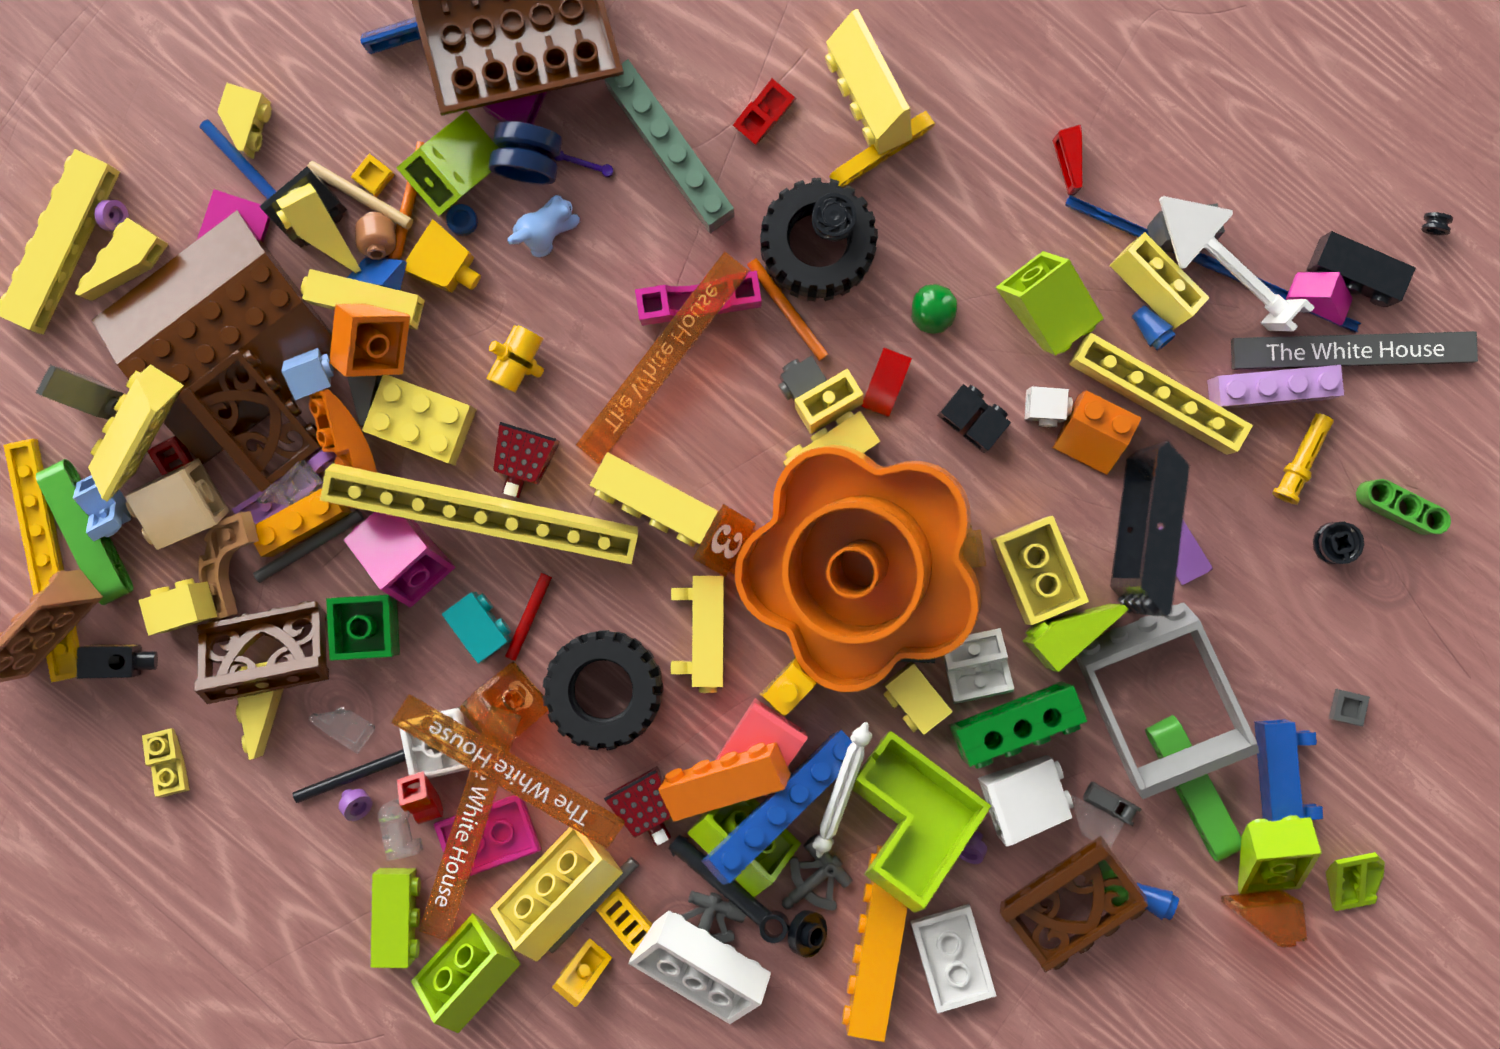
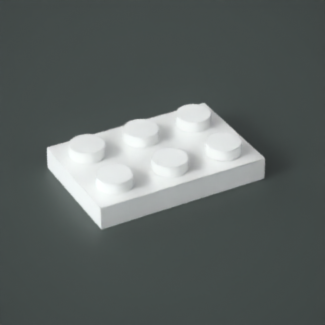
[910,904,997,1013]

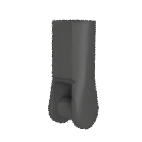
[1083,782,1141,826]

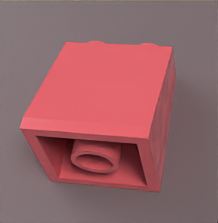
[715,698,808,797]

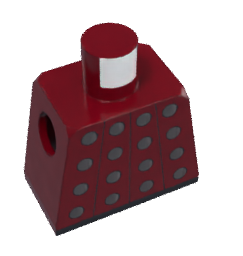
[493,422,560,498]
[604,766,671,846]

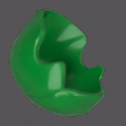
[911,284,957,334]

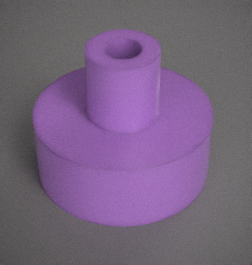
[94,200,129,231]
[308,451,336,474]
[339,789,372,821]
[959,831,987,864]

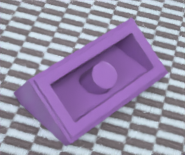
[1158,520,1213,585]

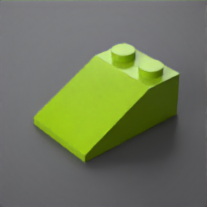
[1023,603,1129,672]
[1238,816,1321,894]

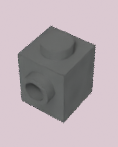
[778,356,827,402]

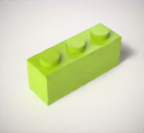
[371,868,421,968]

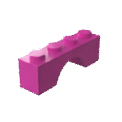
[635,271,762,326]

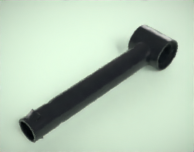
[668,834,789,943]

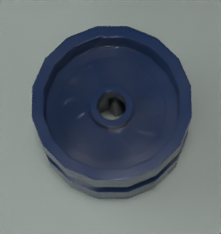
[488,121,562,185]

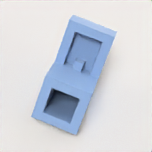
[73,475,131,541]

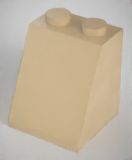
[124,458,229,550]

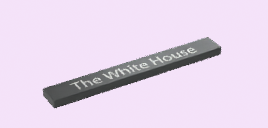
[1231,331,1478,370]

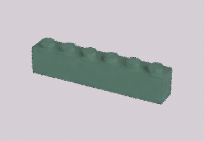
[604,59,734,233]

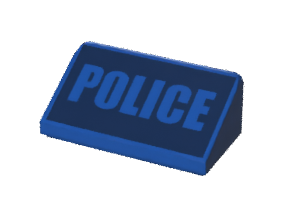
[360,17,421,54]

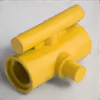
[486,325,544,393]

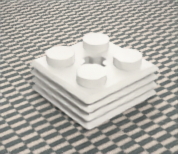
[398,707,474,778]

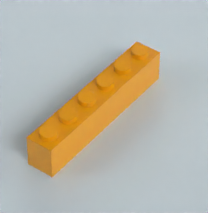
[842,845,908,1042]

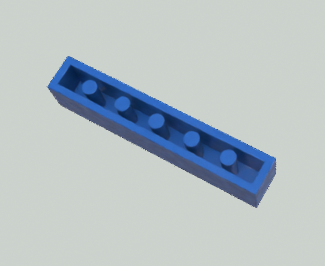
[701,729,853,885]

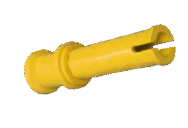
[1272,413,1334,505]

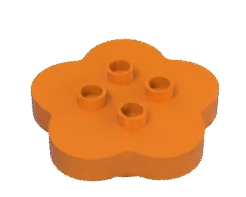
[735,445,981,692]

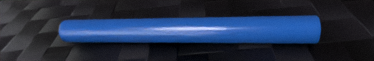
[199,119,277,199]

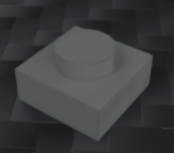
[1329,689,1370,727]

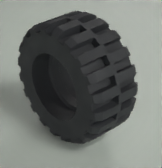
[760,178,878,302]
[542,630,663,751]

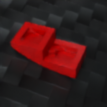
[733,78,797,145]
[861,348,912,417]

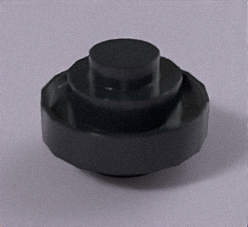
[787,910,827,958]

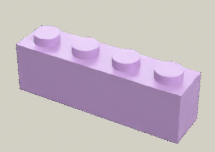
[1207,365,1344,409]

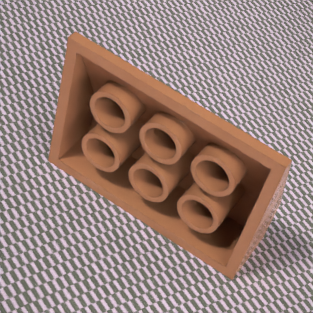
[0,570,103,682]

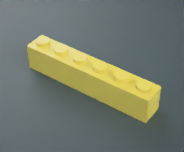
[0,149,120,335]
[1068,333,1253,455]

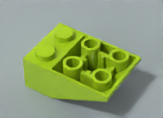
[396,110,498,217]

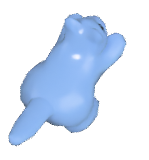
[507,195,580,257]

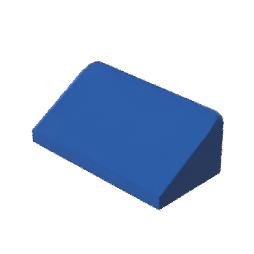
[347,257,407,290]

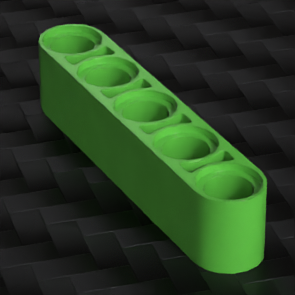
[36,459,133,605]
[1145,715,1241,862]

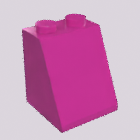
[344,512,456,608]

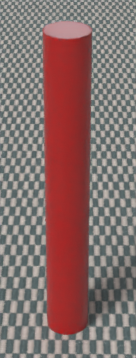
[505,572,552,661]

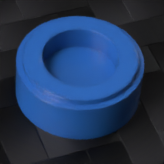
[446,204,478,236]

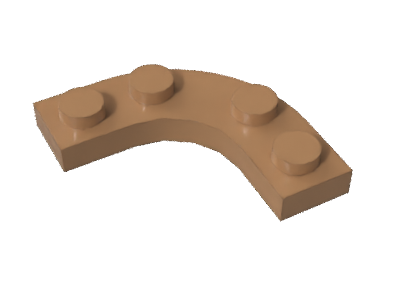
[199,511,259,621]

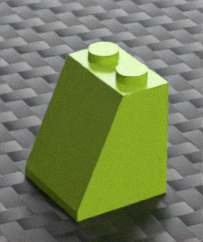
[995,251,1104,356]

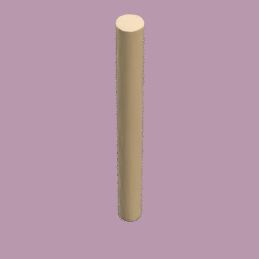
[307,161,413,230]

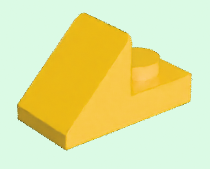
[552,938,613,1007]

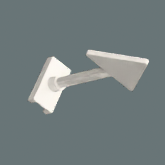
[1159,196,1315,331]

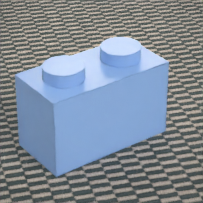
[282,348,334,400]

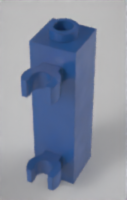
[1254,719,1323,822]

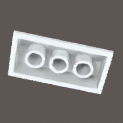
[628,911,771,1024]

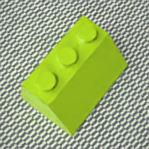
[687,798,801,897]
[411,913,521,1033]

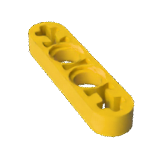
[829,111,935,188]

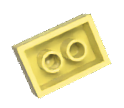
[362,375,477,465]
[990,516,1089,625]

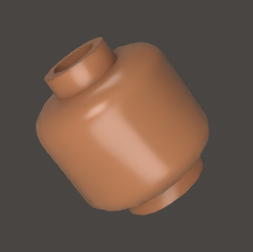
[355,212,396,260]

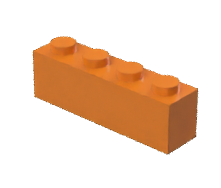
[658,742,791,822]

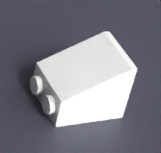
[978,755,1074,847]

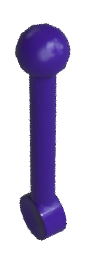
[554,150,613,178]

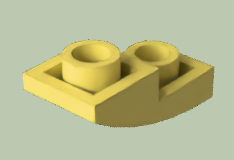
[142,728,190,798]

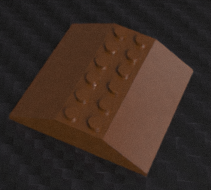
[411,0,623,116]
[92,210,332,464]

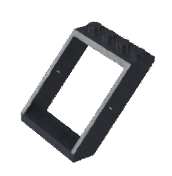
[1110,441,1190,617]

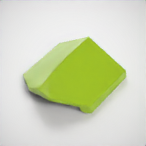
[1325,852,1385,911]

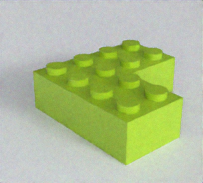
[852,730,991,913]

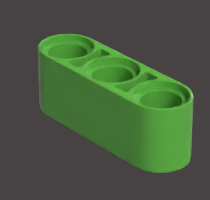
[1356,479,1451,535]

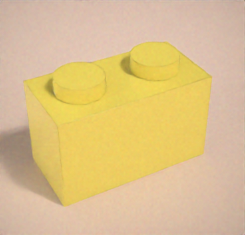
[794,369,864,434]
[139,578,217,636]
[883,662,952,735]

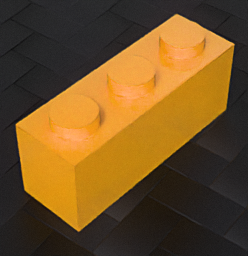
[253,488,351,557]

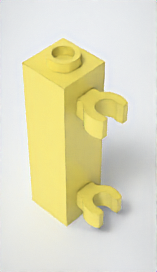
[301,269,425,330]
[671,576,724,693]

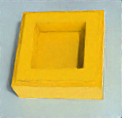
[351,153,395,198]

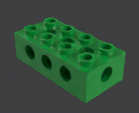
[948,681,1087,769]

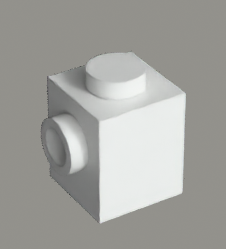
[1024,387,1073,427]

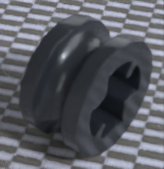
[1421,212,1453,235]

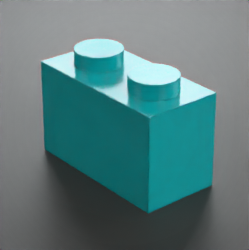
[441,592,512,664]

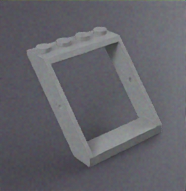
[1075,602,1259,799]

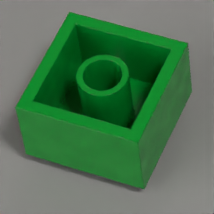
[326,595,400,660]

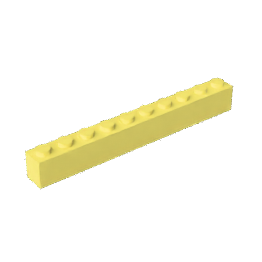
[320,463,638,564]

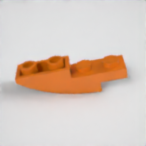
[309,389,378,508]

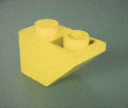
[217,83,271,159]

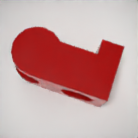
[397,771,443,824]

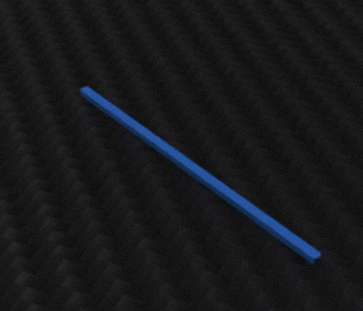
[1065,195,1361,333]

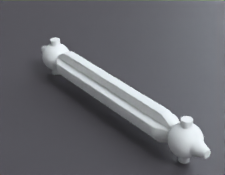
[812,722,872,858]

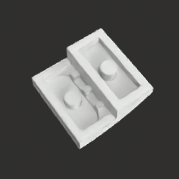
[943,628,1014,704]

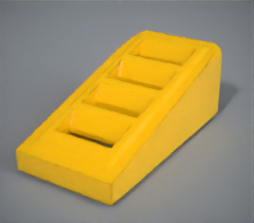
[596,888,653,954]

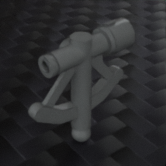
[782,834,852,911]
[677,891,746,943]

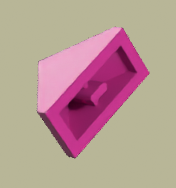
[1286,272,1353,326]

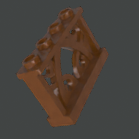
[177,347,321,492]
[195,601,329,704]
[1000,836,1148,972]

